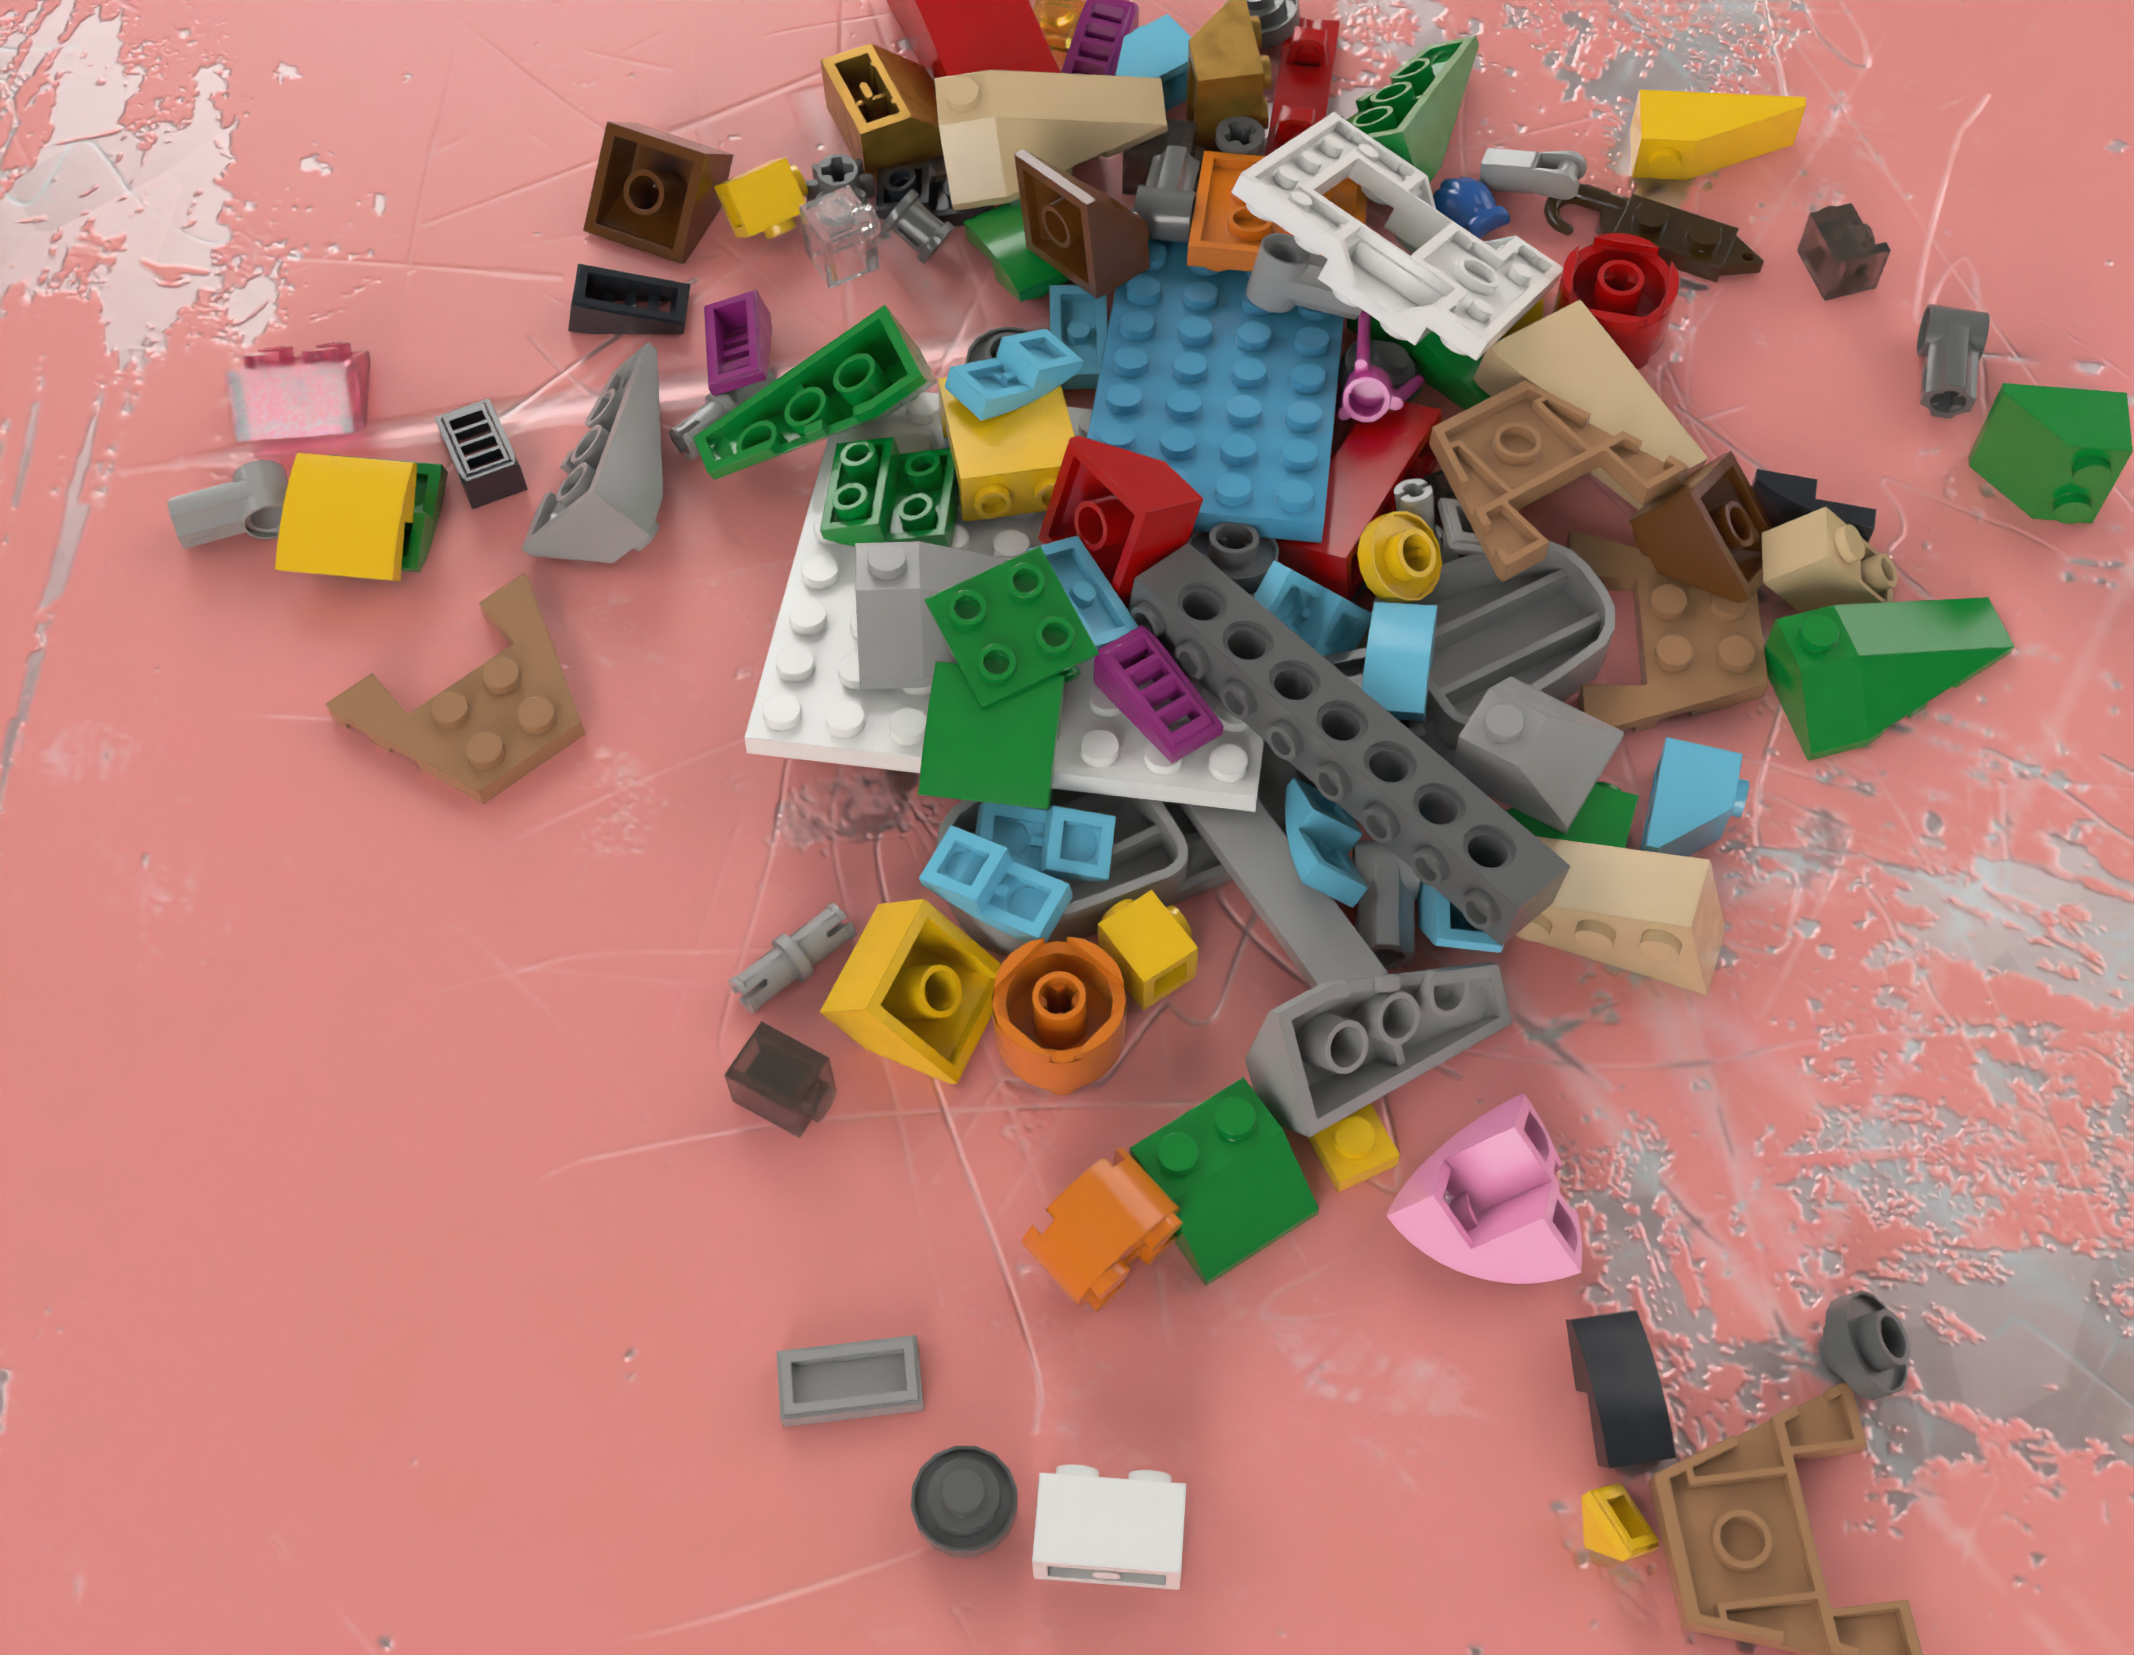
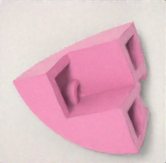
[1387,1093,1582,1284]

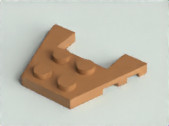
[1429,380,1688,582]
[1566,532,1768,733]
[326,573,585,804]
[1649,1382,1923,1655]

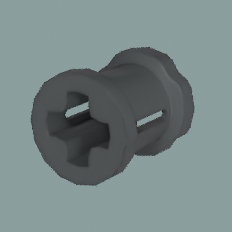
[1215,116,1265,155]
[880,189,955,264]

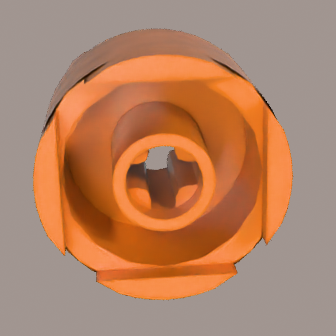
[992,937,1127,1095]
[1021,1147,1183,1312]

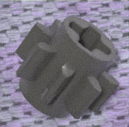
[806,154,875,224]

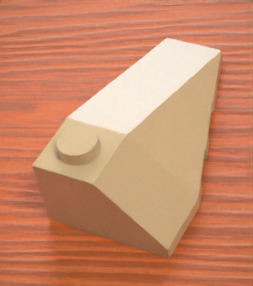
[934,70,1168,211]

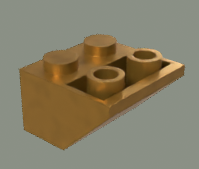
[1186,0,1272,160]
[820,43,943,178]

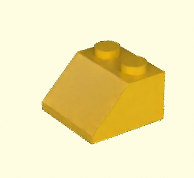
[819,899,1002,1084]

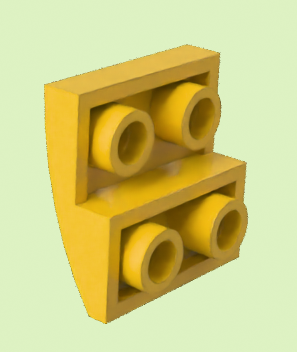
[275,453,417,582]

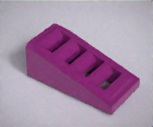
[1061,0,1139,76]
[704,290,772,396]
[1094,625,1224,764]

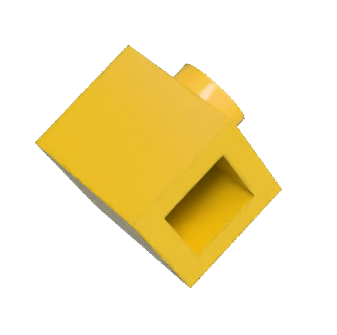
[714,157,809,239]
[1098,890,1198,1011]

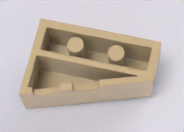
[1515,836,1726,996]

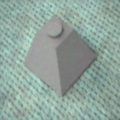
[1452,676,1625,834]

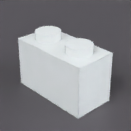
[1032,1464,1186,1590]

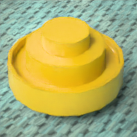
[1357,511,1442,604]

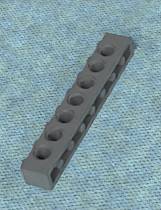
[1128,543,1570,946]

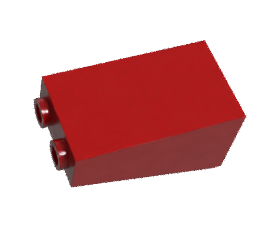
[886,0,1061,83]

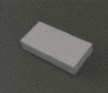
[776,1335,924,1427]

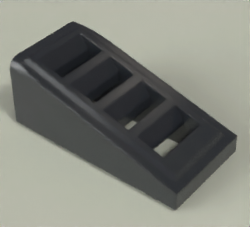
[568,264,691,334]
[434,398,528,509]

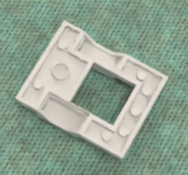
[1231,112,1563,361]

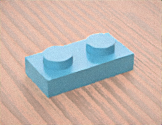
[1049,285,1108,389]
[1026,535,1139,662]

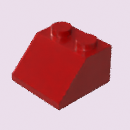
[1038,436,1204,609]

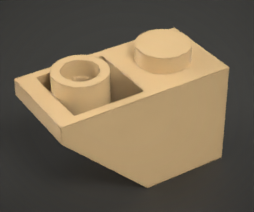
[1762,507,1897,611]

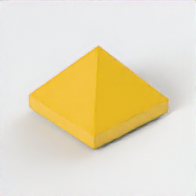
[1581,1483,1660,1561]

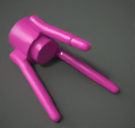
[1336,310,1424,422]

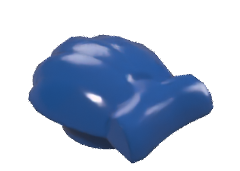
[1433,177,1511,239]

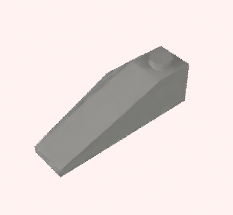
[521,342,663,563]
[855,541,1010,690]
[1245,962,1512,1137]

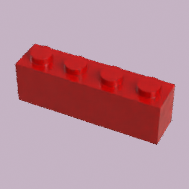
[1275,402,1442,601]

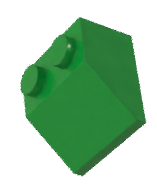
[1968,383,2133,524]
[1129,1077,1319,1286]

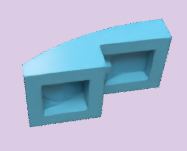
[945,329,1083,420]
[1253,560,1372,656]
[1361,602,1438,721]
[1285,777,1368,908]
[975,802,1116,882]
[919,825,1073,943]

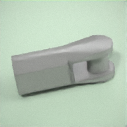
[1480,148,1587,200]

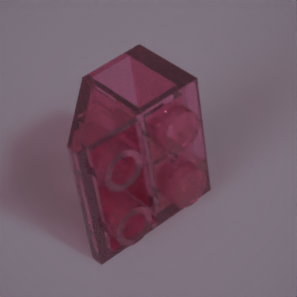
[226,342,371,442]

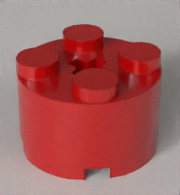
[1553,233,1680,370]

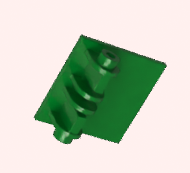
[924,546,1099,710]

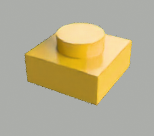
[1307,1103,1400,1193]

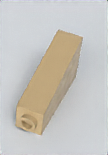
[1473,300,1708,510]

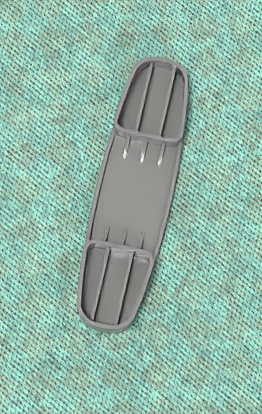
[936,540,1615,955]

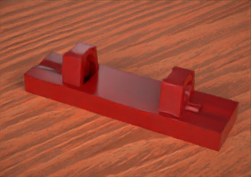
[1265,17,1340,156]

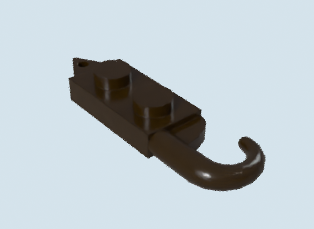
[1544,184,1764,283]

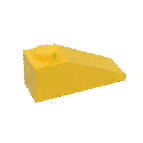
[1630,89,1806,180]

